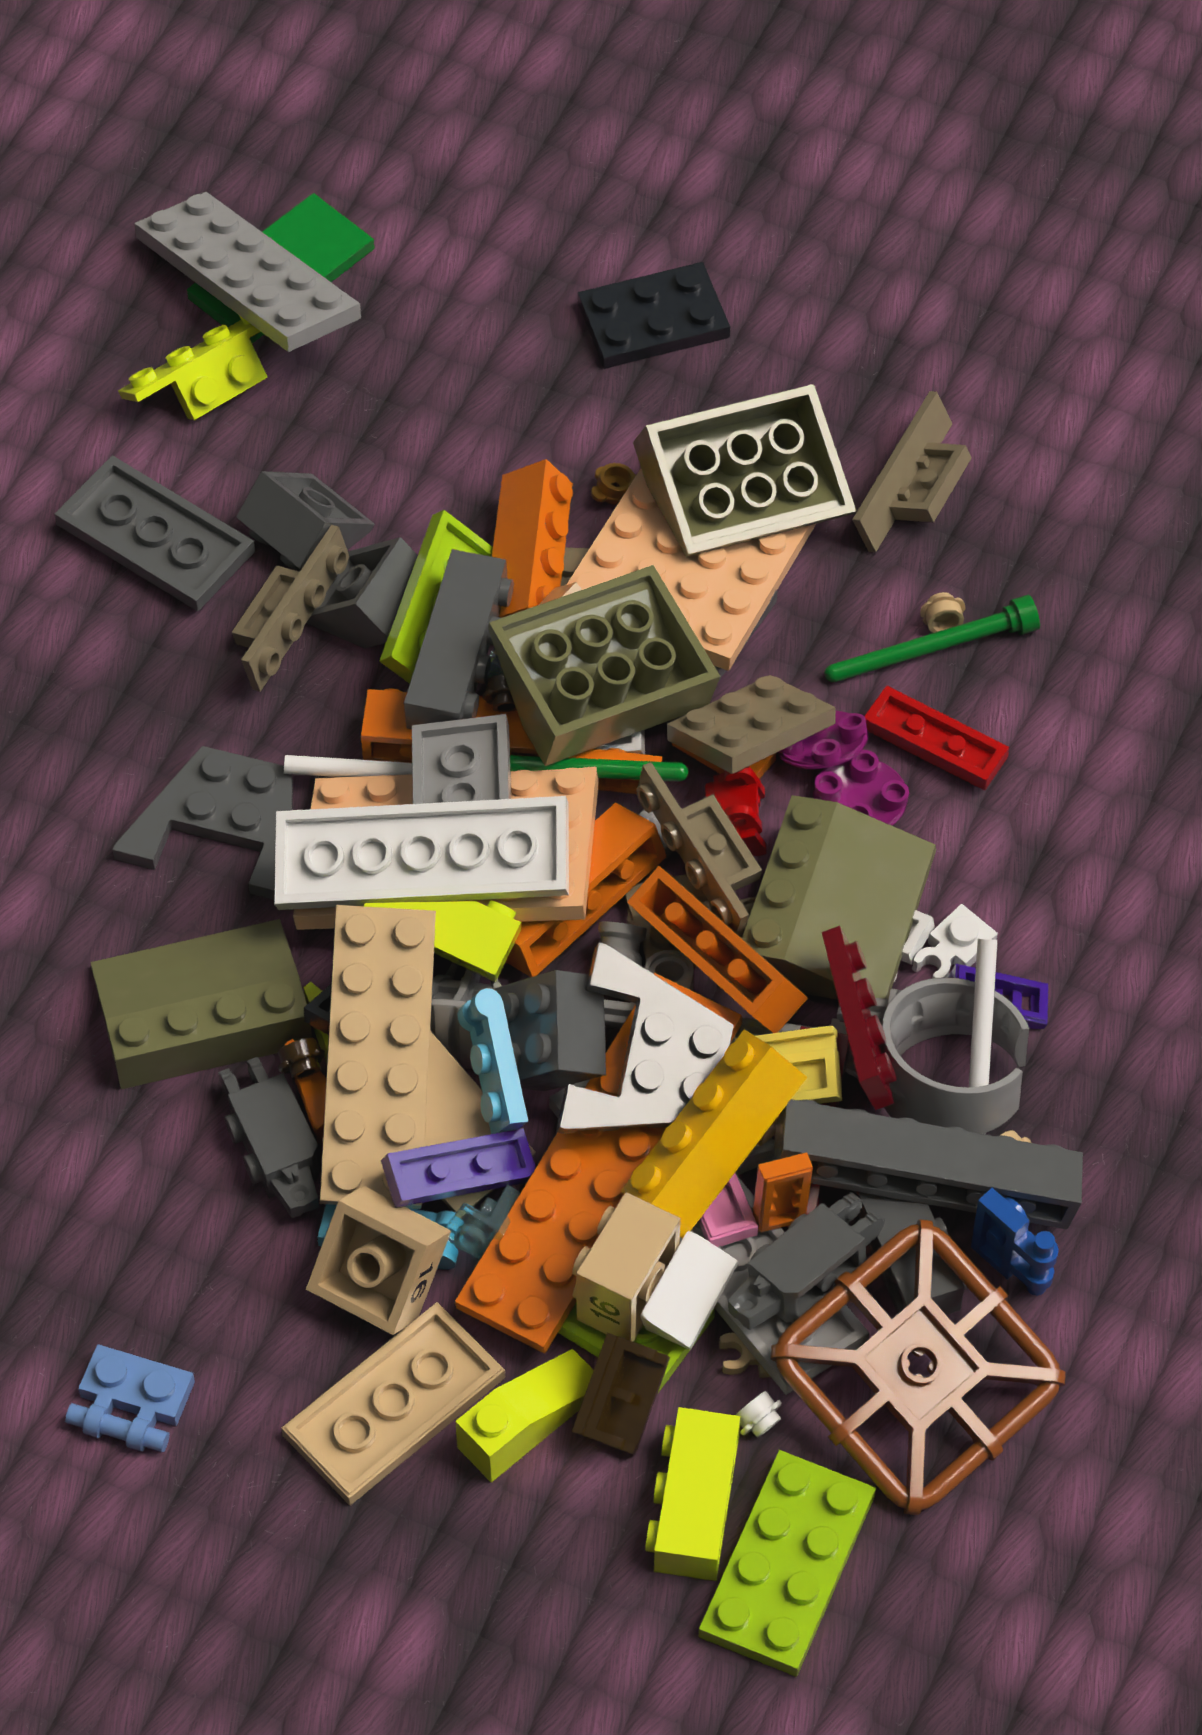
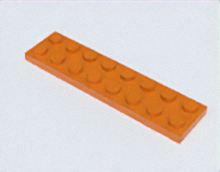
[455,973,742,1354]

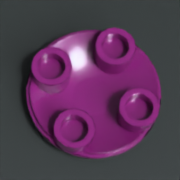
[777,710,868,769]
[813,750,909,826]

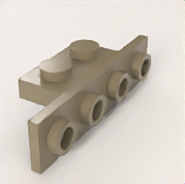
[852,391,972,552]
[232,525,349,692]
[636,762,762,938]

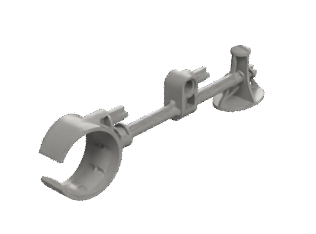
[430,950,1029,1134]

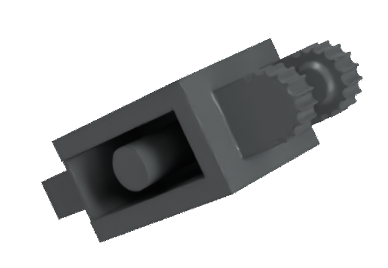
[218,1057,320,1218]
[728,1193,885,1330]

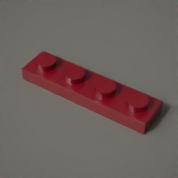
[821,926,896,1110]

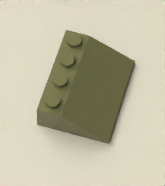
[633,384,856,557]
[488,565,721,766]
[742,795,936,1000]
[90,919,312,1090]

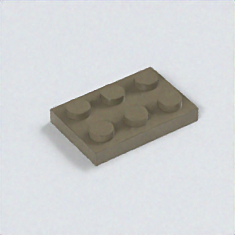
[667,675,836,774]

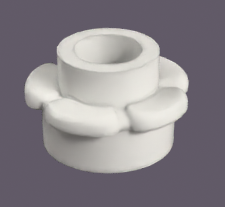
[736,1391,782,1438]

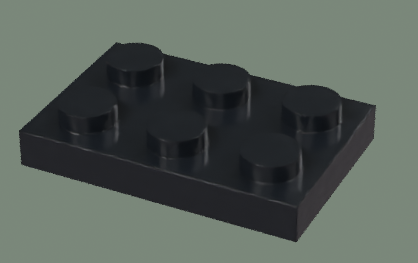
[578,262,730,369]

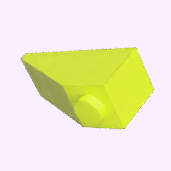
[364,900,521,982]
[455,1349,594,1483]

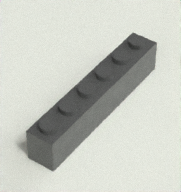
[773,1099,1083,1230]

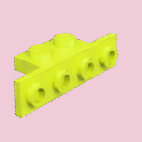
[118,315,268,420]

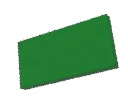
[187,193,375,343]

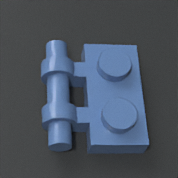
[65,1344,195,1452]

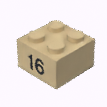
[306,1186,451,1335]
[572,1192,681,1342]

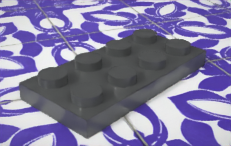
[54,455,255,612]

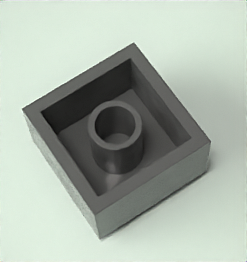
[495,970,606,1092]

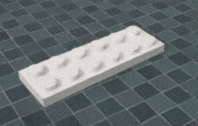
[274,796,569,910]

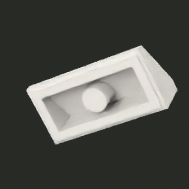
[641,1231,739,1350]

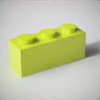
[645,1407,740,1581]

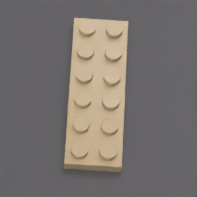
[320,905,436,1209]

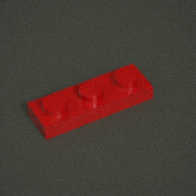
[864,685,1009,791]

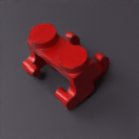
[705,767,767,856]

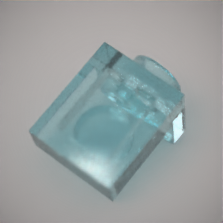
[445,1184,521,1260]

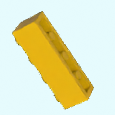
[621,1029,807,1239]

